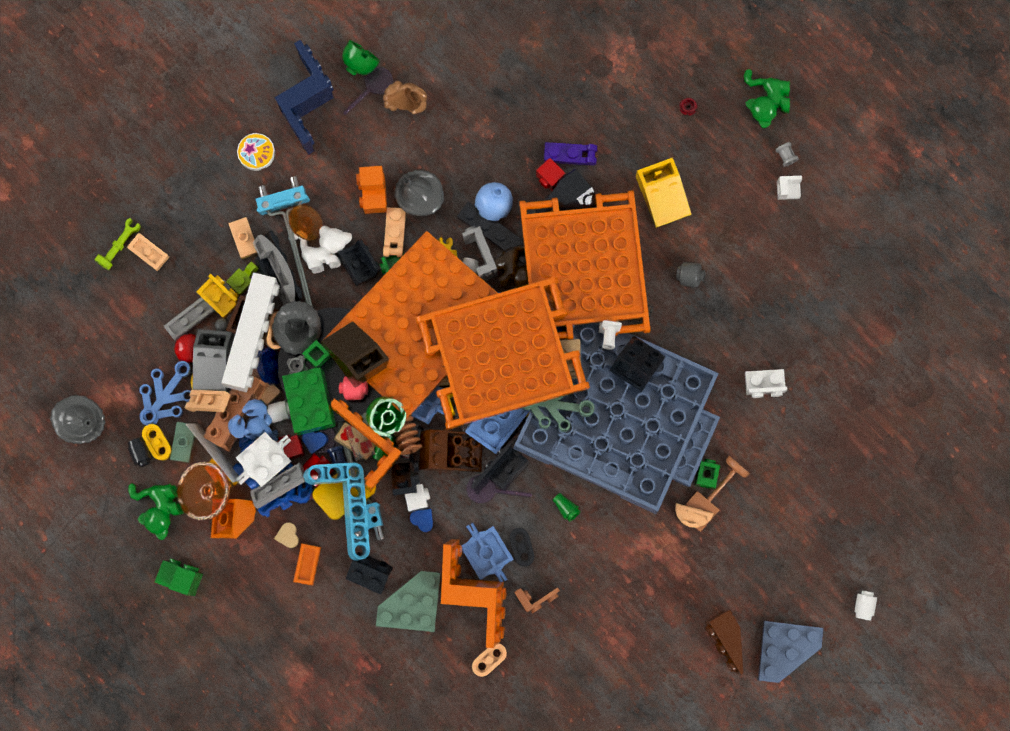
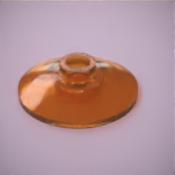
[288,205,323,240]

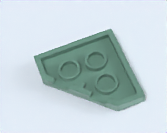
[376,571,441,632]

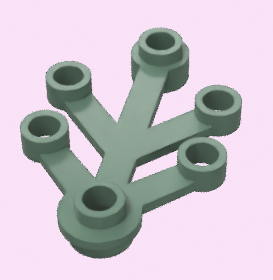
[522,383,595,432]

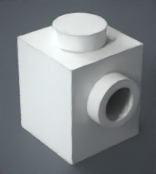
[405,484,430,512]

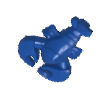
[258,468,313,517]

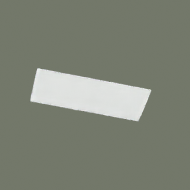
[186,423,243,482]

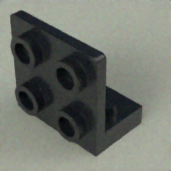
[609,336,665,392]

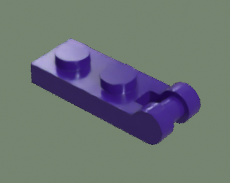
[544,142,598,165]

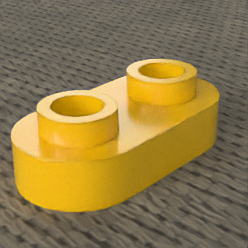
[142,424,172,461]

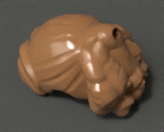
[383,81,427,114]

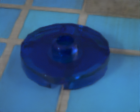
[257,347,280,386]

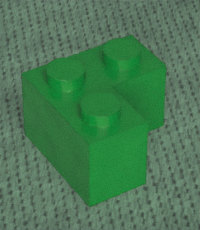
[154,558,203,596]

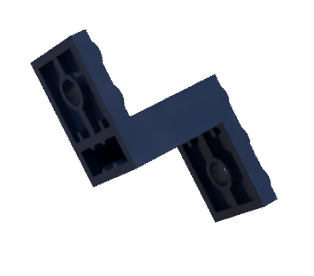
[274,40,334,155]

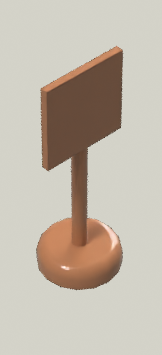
[686,456,750,532]

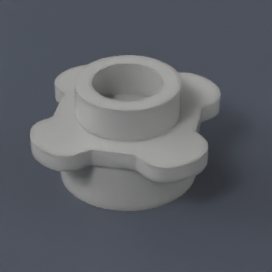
[287,355,308,374]

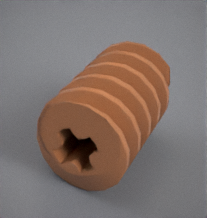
[393,416,423,455]

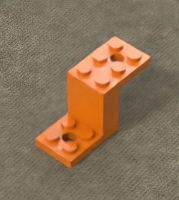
[441,539,506,648]

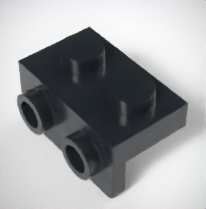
[337,239,380,286]
[346,552,393,595]

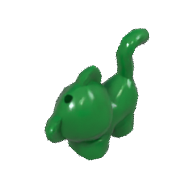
[744,69,790,128]
[128,483,184,540]

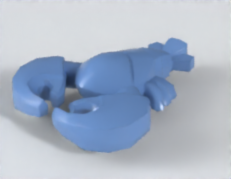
[228,399,279,441]

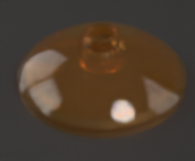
[177,462,230,520]

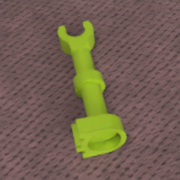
[94,218,141,270]

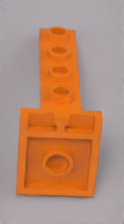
[331,398,401,492]

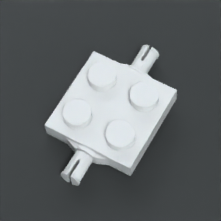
[236,432,292,487]

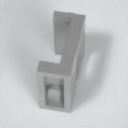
[462,226,498,281]

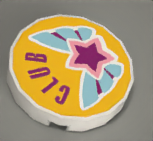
[237,133,275,171]

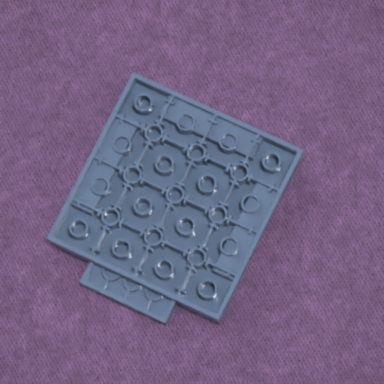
[514,323,720,514]

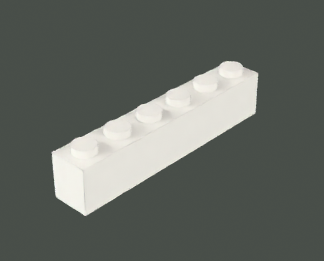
[221,273,280,392]

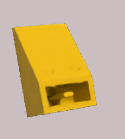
[636,158,691,228]

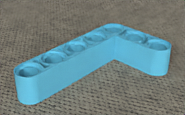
[303,463,370,561]

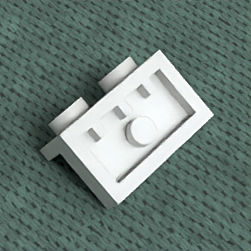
[745,369,787,398]

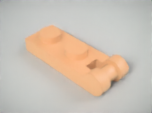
[383,207,406,258]
[185,390,231,412]

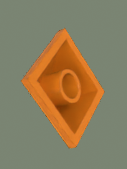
[211,499,256,539]

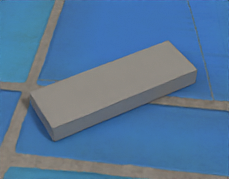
[250,463,305,509]

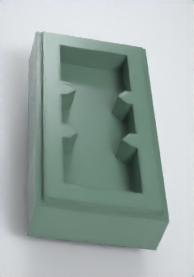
[170,422,195,463]

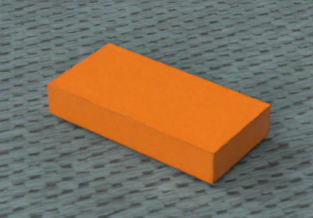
[293,543,321,586]

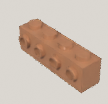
[203,375,268,452]

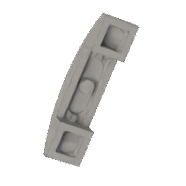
[253,235,295,306]

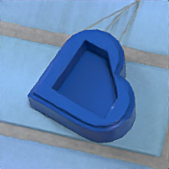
[302,432,328,454]
[410,509,433,532]

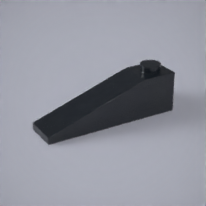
[535,169,596,213]

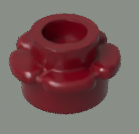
[679,98,698,116]

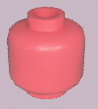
[339,376,368,401]

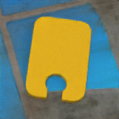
[312,470,376,520]

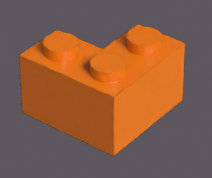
[356,166,387,214]

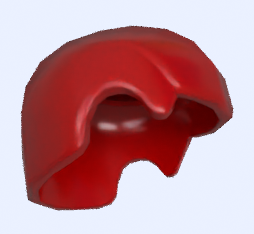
[174,334,196,363]

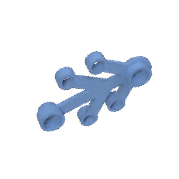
[139,361,191,426]

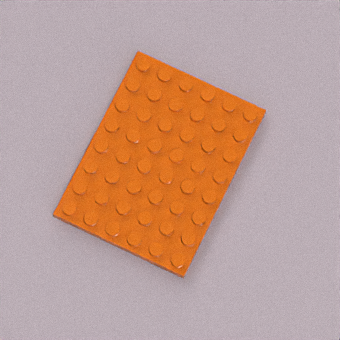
[323,231,498,419]

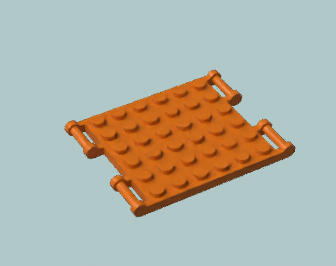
[519,190,650,340]
[415,277,590,430]

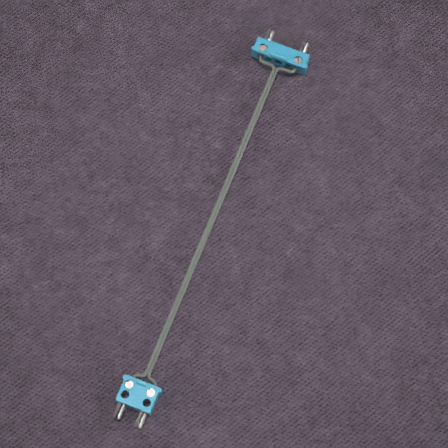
[256,176,383,540]

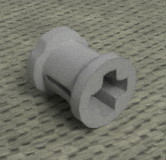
[776,142,799,167]

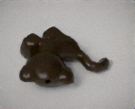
[494,245,528,288]

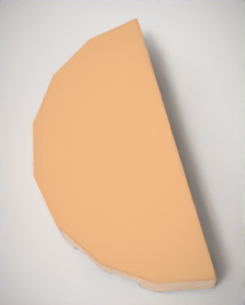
[675,503,714,528]

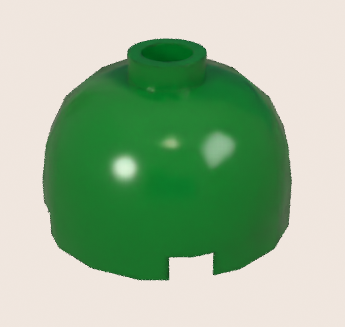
[342,40,380,76]
[366,396,406,436]

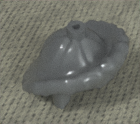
[394,170,444,216]
[272,301,322,355]
[50,395,106,444]

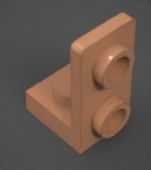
[514,588,560,614]

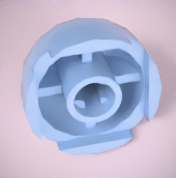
[475,182,513,221]

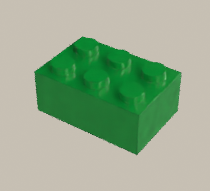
[282,367,336,435]

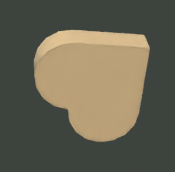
[274,523,299,548]

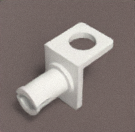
[599,320,622,350]

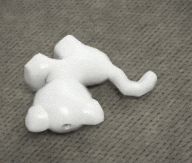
[288,226,352,274]

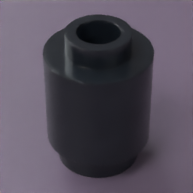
[127,437,153,467]

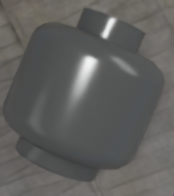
[676,262,705,287]

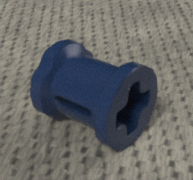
[327,446,348,464]

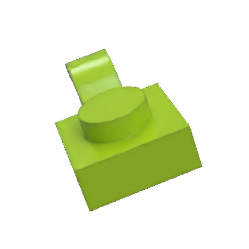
[226,262,258,295]

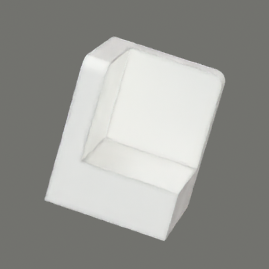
[777,176,802,200]

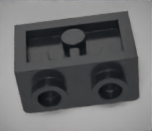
[392,454,420,495]

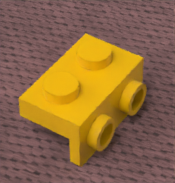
[196,274,239,319]

